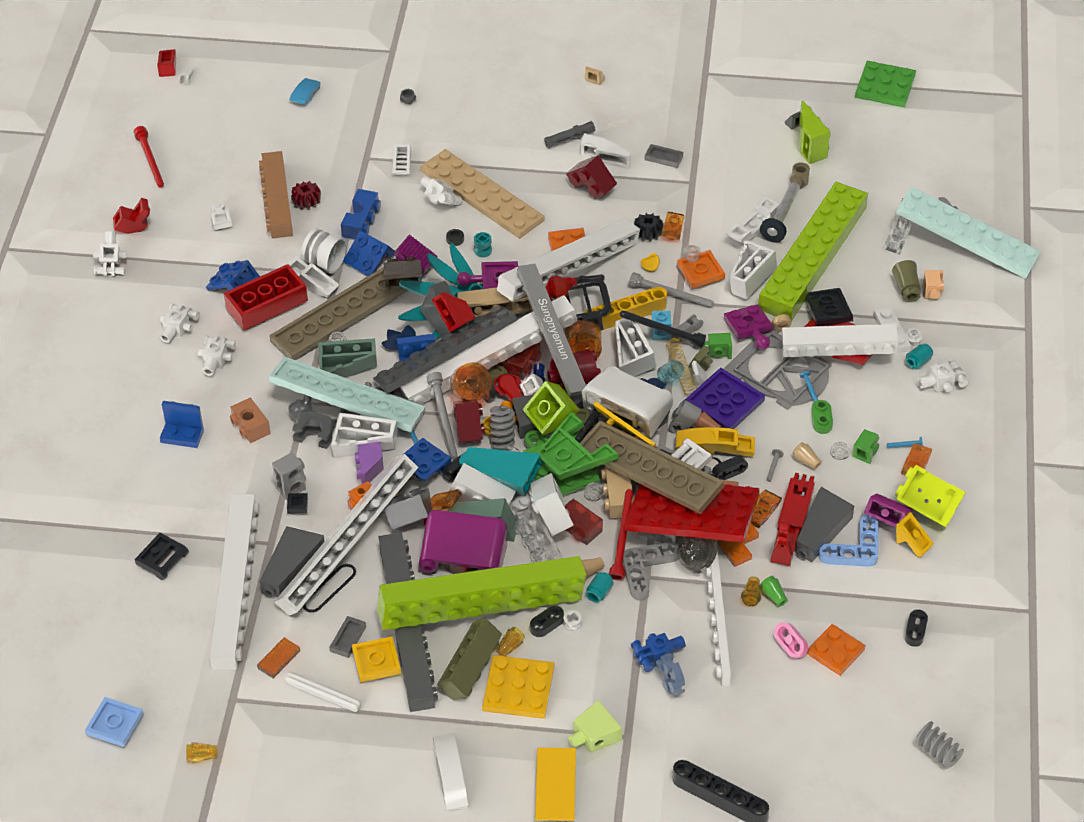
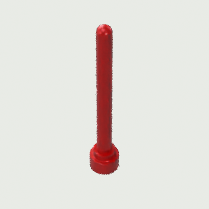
[133,126,164,188]
[609,489,633,580]

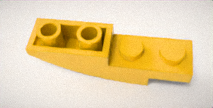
[675,427,755,457]

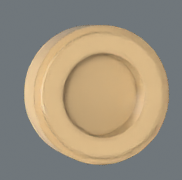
[772,314,792,331]

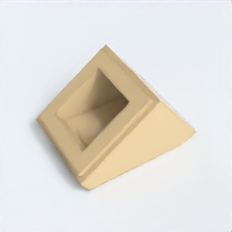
[585,66,605,85]

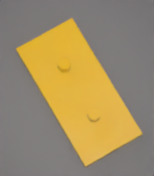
[593,401,657,448]
[535,747,576,821]

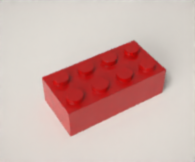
[224,264,308,331]

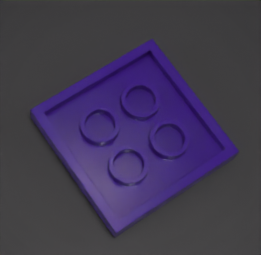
[685,367,765,429]

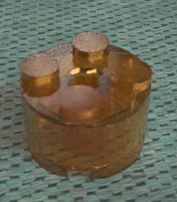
[565,320,602,358]
[450,362,492,401]

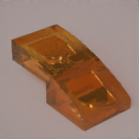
[901,443,932,475]
[751,489,782,528]

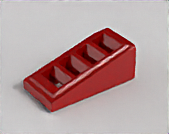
[157,49,176,77]

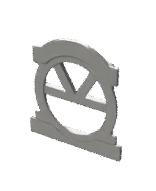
[724,328,832,410]

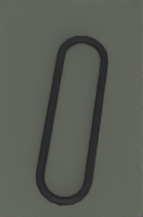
[303,564,356,613]

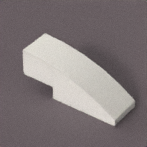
[581,133,630,169]
[288,256,339,298]

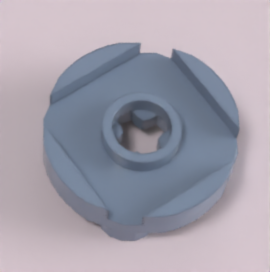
[656,653,685,696]

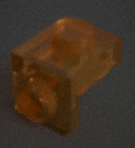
[662,211,684,240]

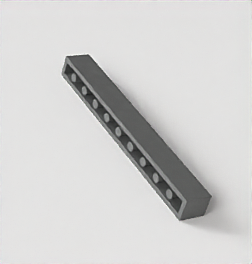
[378,532,438,712]

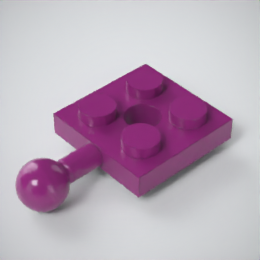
[457,261,518,289]
[724,304,773,350]

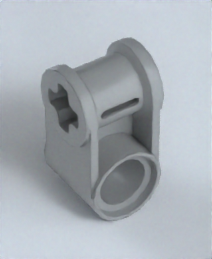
[669,400,701,434]

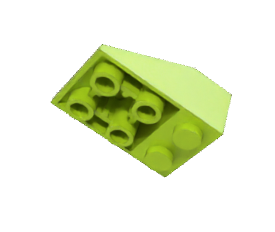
[799,101,831,164]

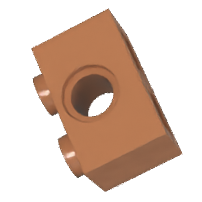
[230,397,271,443]

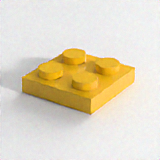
[352,636,401,683]

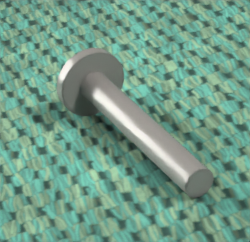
[766,449,784,482]

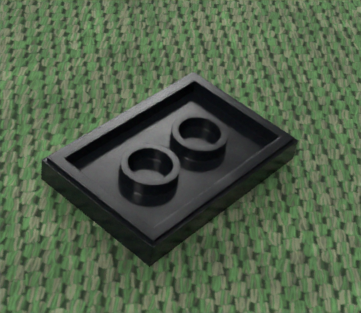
[805,288,853,326]

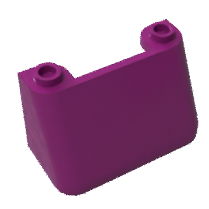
[419,510,507,573]

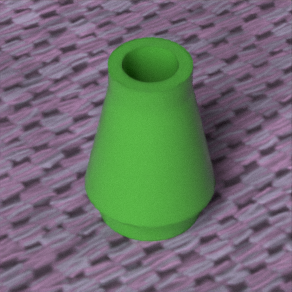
[760,576,788,607]

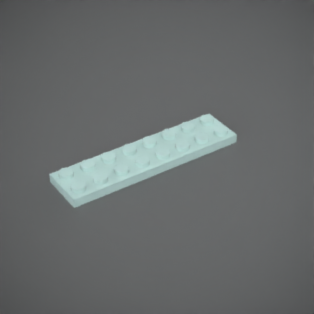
[896,186,1041,279]
[269,356,425,432]

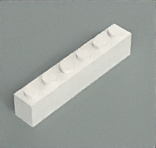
[782,324,898,357]

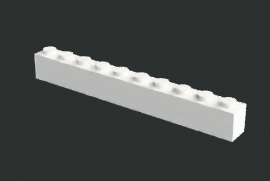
[497,219,640,302]
[400,295,578,405]
[274,454,418,616]
[210,494,259,669]

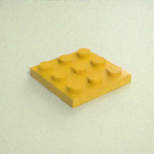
[482,655,555,719]

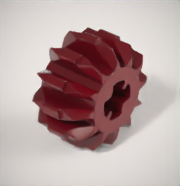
[291,181,321,210]

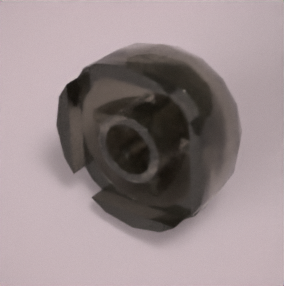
[677,537,717,573]

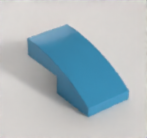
[289,78,320,104]

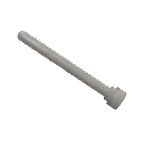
[629,272,714,307]
[426,372,458,460]

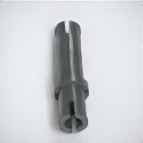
[544,121,595,148]

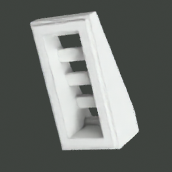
[392,144,411,176]

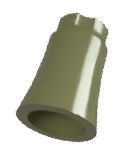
[892,260,921,302]

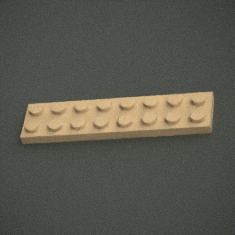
[420,149,545,239]

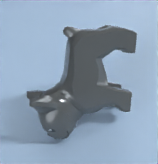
[288,396,337,449]

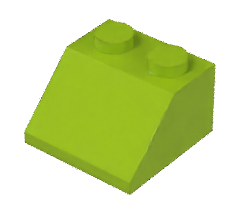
[522,381,579,435]

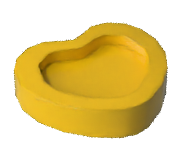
[641,253,660,271]

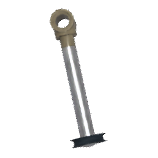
[760,162,810,242]

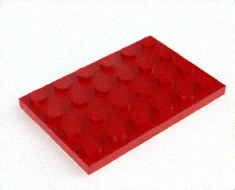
[624,484,760,542]

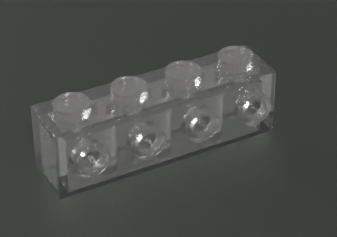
[513,506,563,563]

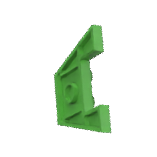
[537,411,619,480]

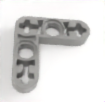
[623,542,680,601]

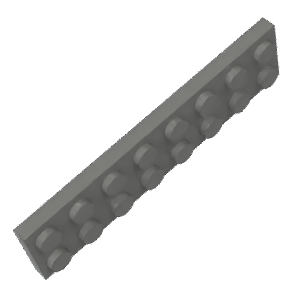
[373,306,517,394]

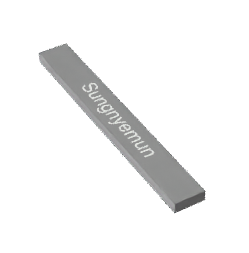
[517,264,586,396]

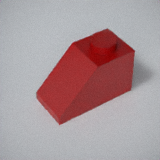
[431,292,475,332]

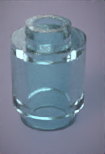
[657,360,684,384]

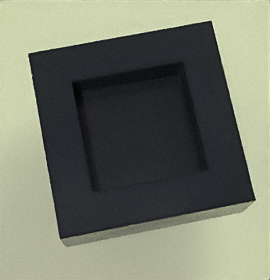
[287,493,308,514]

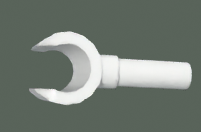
[179,68,194,85]

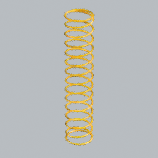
[666,338,697,396]

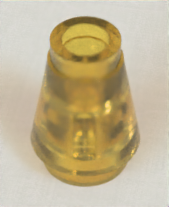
[741,576,761,606]
[495,627,525,656]
[186,742,217,763]

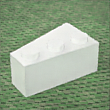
[615,318,657,376]
[445,463,516,505]

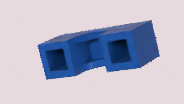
[341,189,381,240]

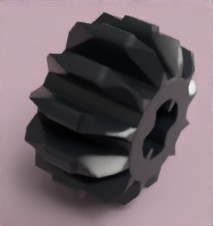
[634,212,663,242]

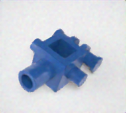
[631,633,686,672]

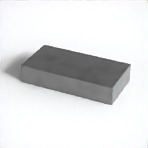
[645,144,683,168]
[329,616,366,658]

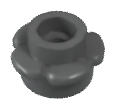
[400,89,416,104]

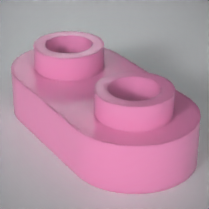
[774,622,808,658]

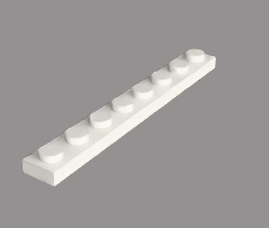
[704,540,731,686]

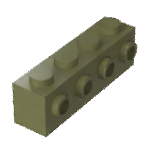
[437,618,502,700]

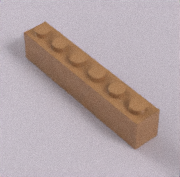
[259,151,293,239]

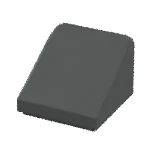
[785,111,800,130]

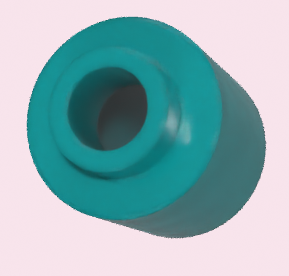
[906,344,933,369]
[586,572,614,603]

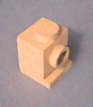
[923,270,944,299]

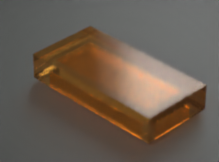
[431,489,462,510]
[257,637,300,679]

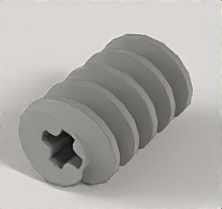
[490,406,515,449]
[917,721,964,768]

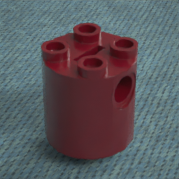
[547,349,601,390]

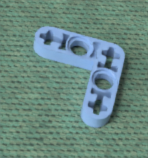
[819,515,878,566]

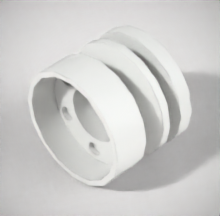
[301,228,347,274]

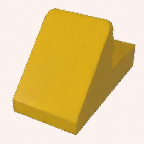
[896,512,934,557]

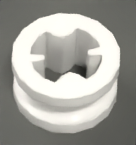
[563,610,582,631]

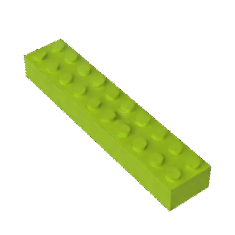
[758,181,868,322]
[377,556,586,630]

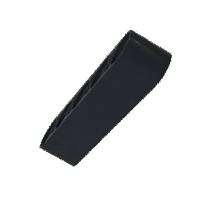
[672,760,769,822]

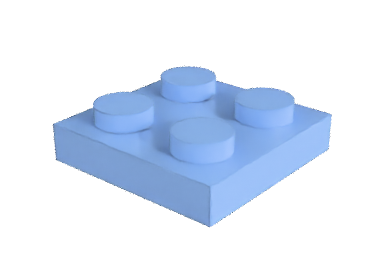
[85,697,144,747]

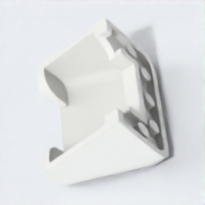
[582,366,673,439]

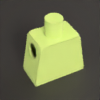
[568,700,622,752]

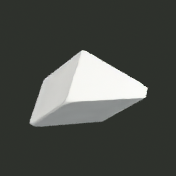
[691,361,707,387]
[519,374,543,396]

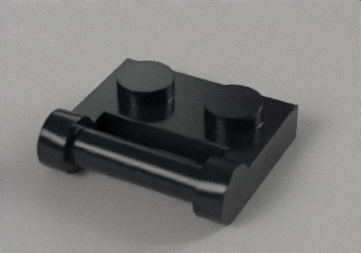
[135,532,189,580]

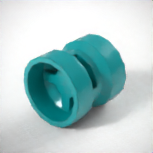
[474,232,492,258]

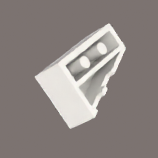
[730,240,777,299]
[331,413,398,457]
[529,473,574,536]

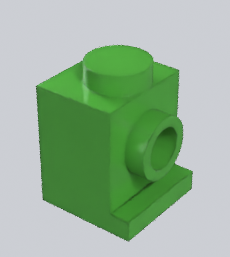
[704,333,732,359]
[852,429,880,464]

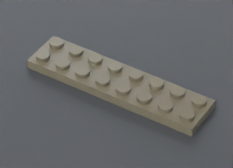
[269,267,408,360]
[580,421,724,514]

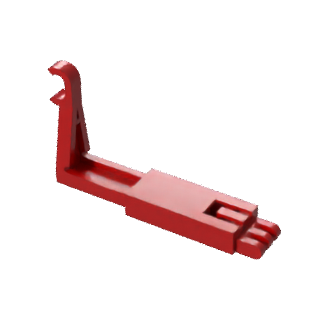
[771,472,815,566]

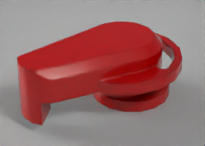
[546,275,577,302]
[493,373,522,403]

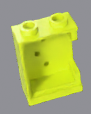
[895,465,966,528]

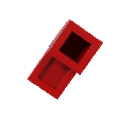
[113,198,150,234]

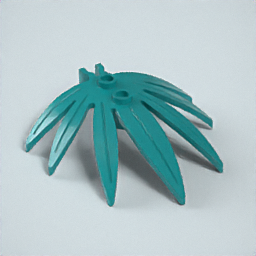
[398,243,483,340]

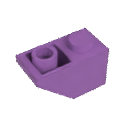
[355,442,384,484]

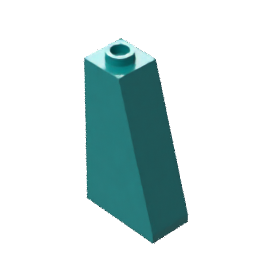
[459,447,543,496]

